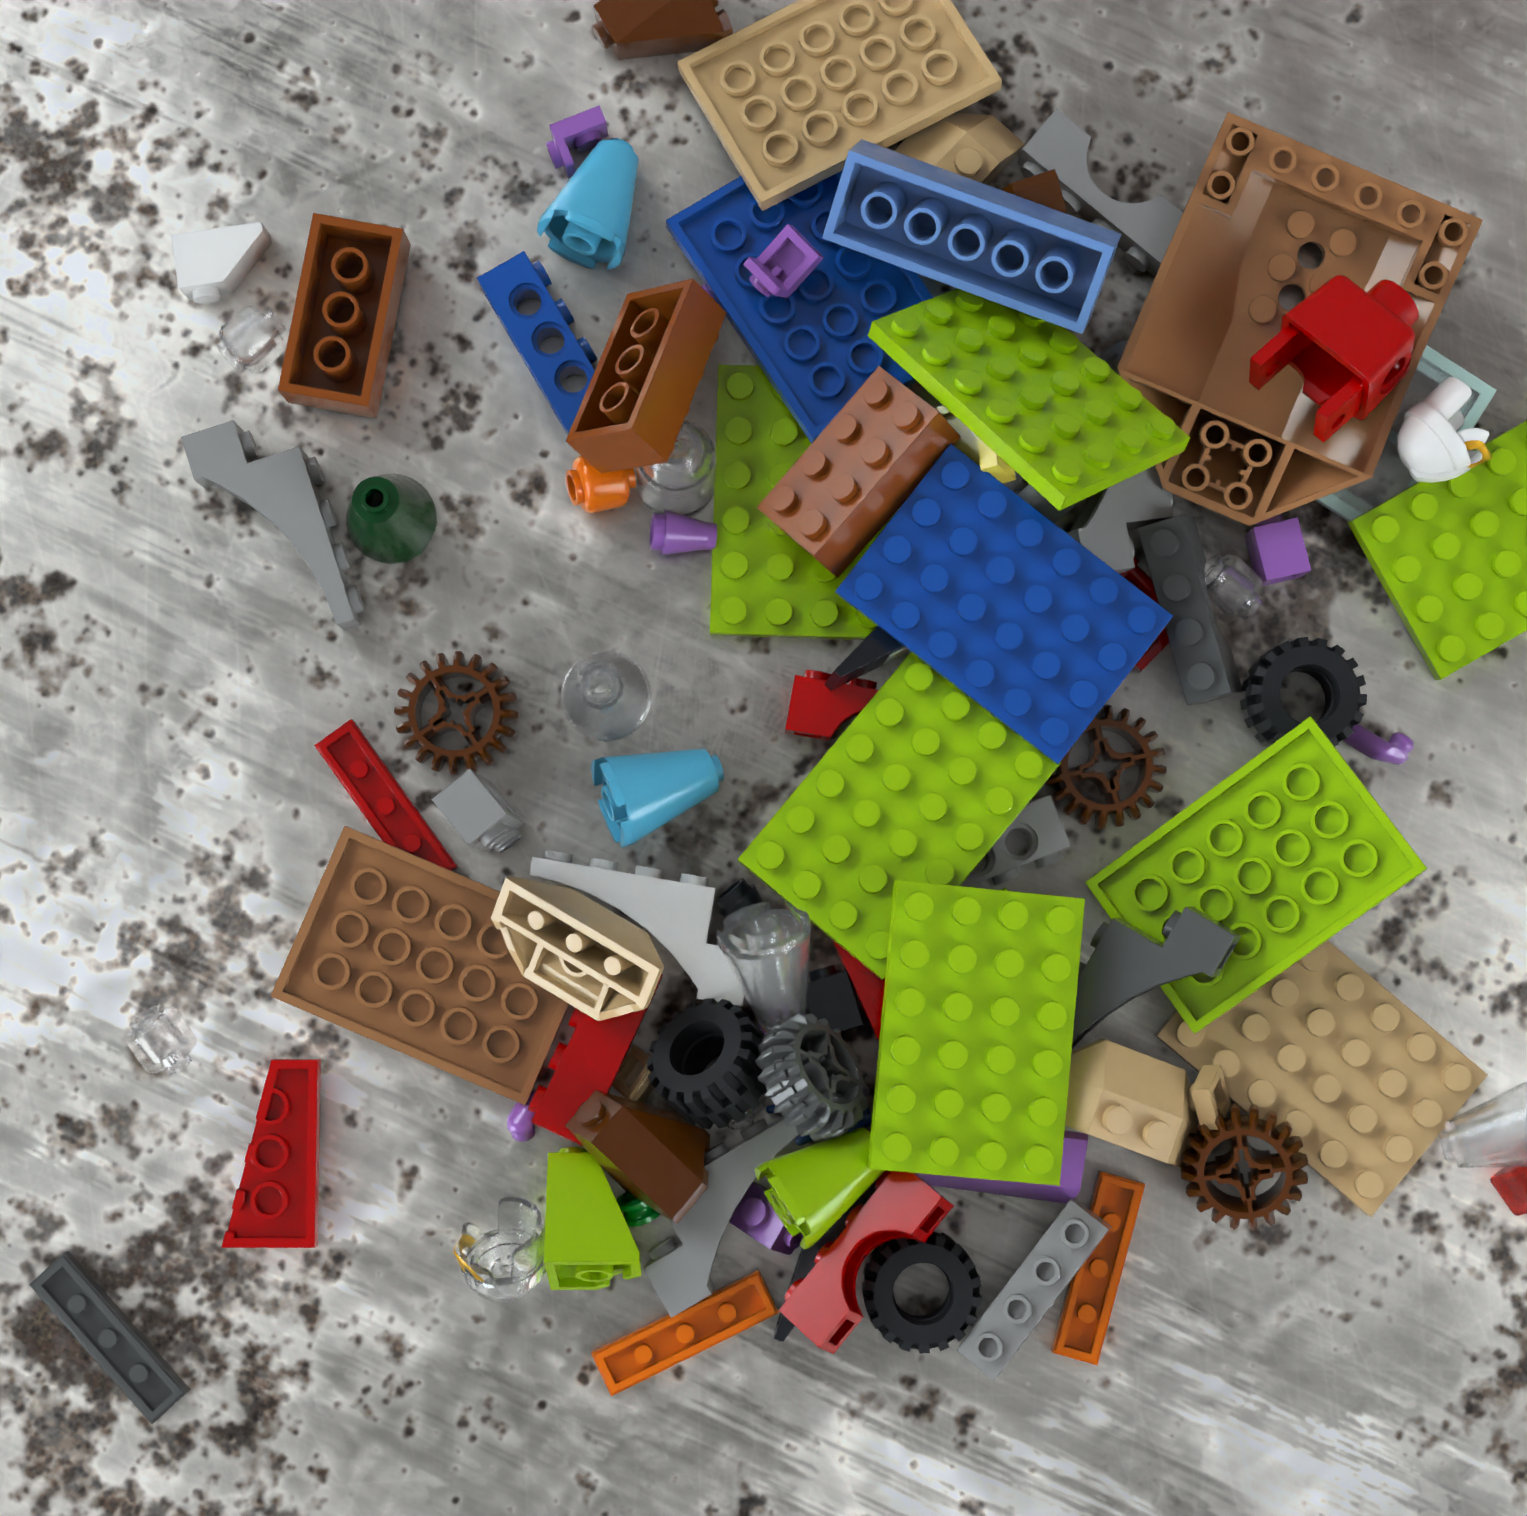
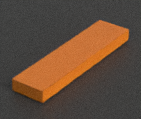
[1051,1170,1145,1365]
[591,1269,779,1396]

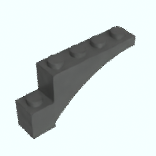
[1072,907,1242,1050]

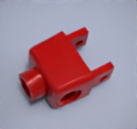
[1249,275,1419,443]

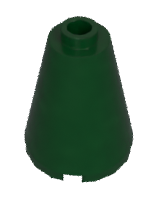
[346,474,438,564]

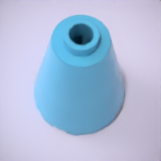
[537,138,639,270]
[591,748,724,848]

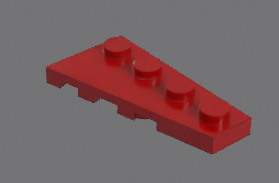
[221,1059,321,1248]

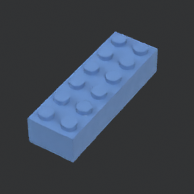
[822,139,1122,334]

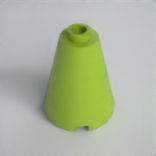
[754,1127,885,1249]

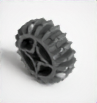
[755,1013,870,1141]

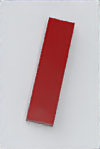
[314,719,458,871]

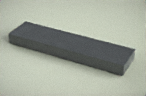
[29,1251,191,1424]

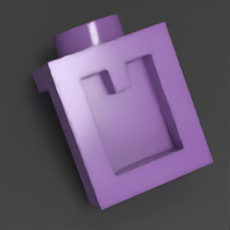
[546,105,608,179]

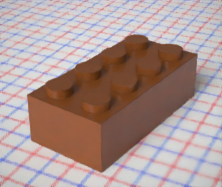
[278,213,411,419]
[566,278,727,474]
[757,366,961,578]

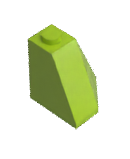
[544,1147,642,1290]

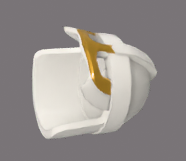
[1397,377,1492,483]

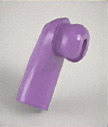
[1343,724,1414,765]

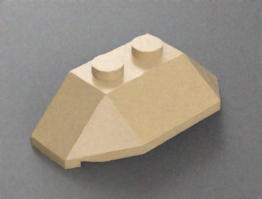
[894,113,1025,185]
[491,876,664,1021]
[1065,1039,1198,1168]

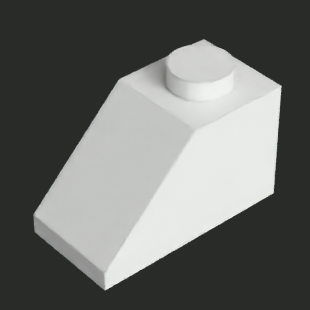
[171,222,271,304]

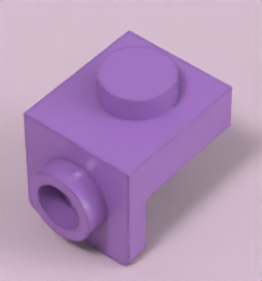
[744,224,824,298]
[729,1182,804,1255]

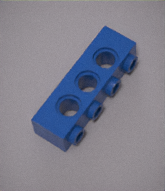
[477,251,597,435]

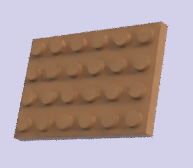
[271,826,570,1105]

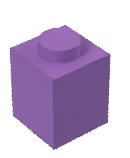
[1244,514,1311,588]

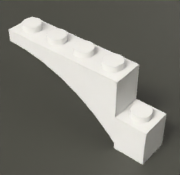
[529,850,752,1006]

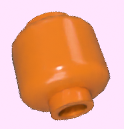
[566,456,636,513]

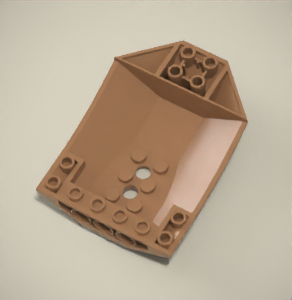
[1117,112,1483,526]

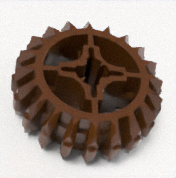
[394,651,519,775]
[1044,705,1167,829]
[1180,1103,1308,1231]

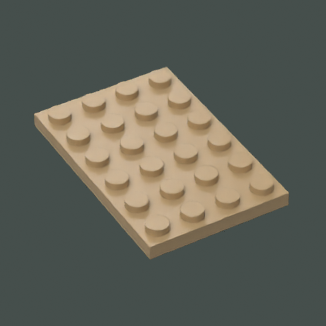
[677,0,1002,211]
[1154,940,1488,1217]

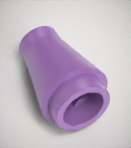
[650,510,717,555]

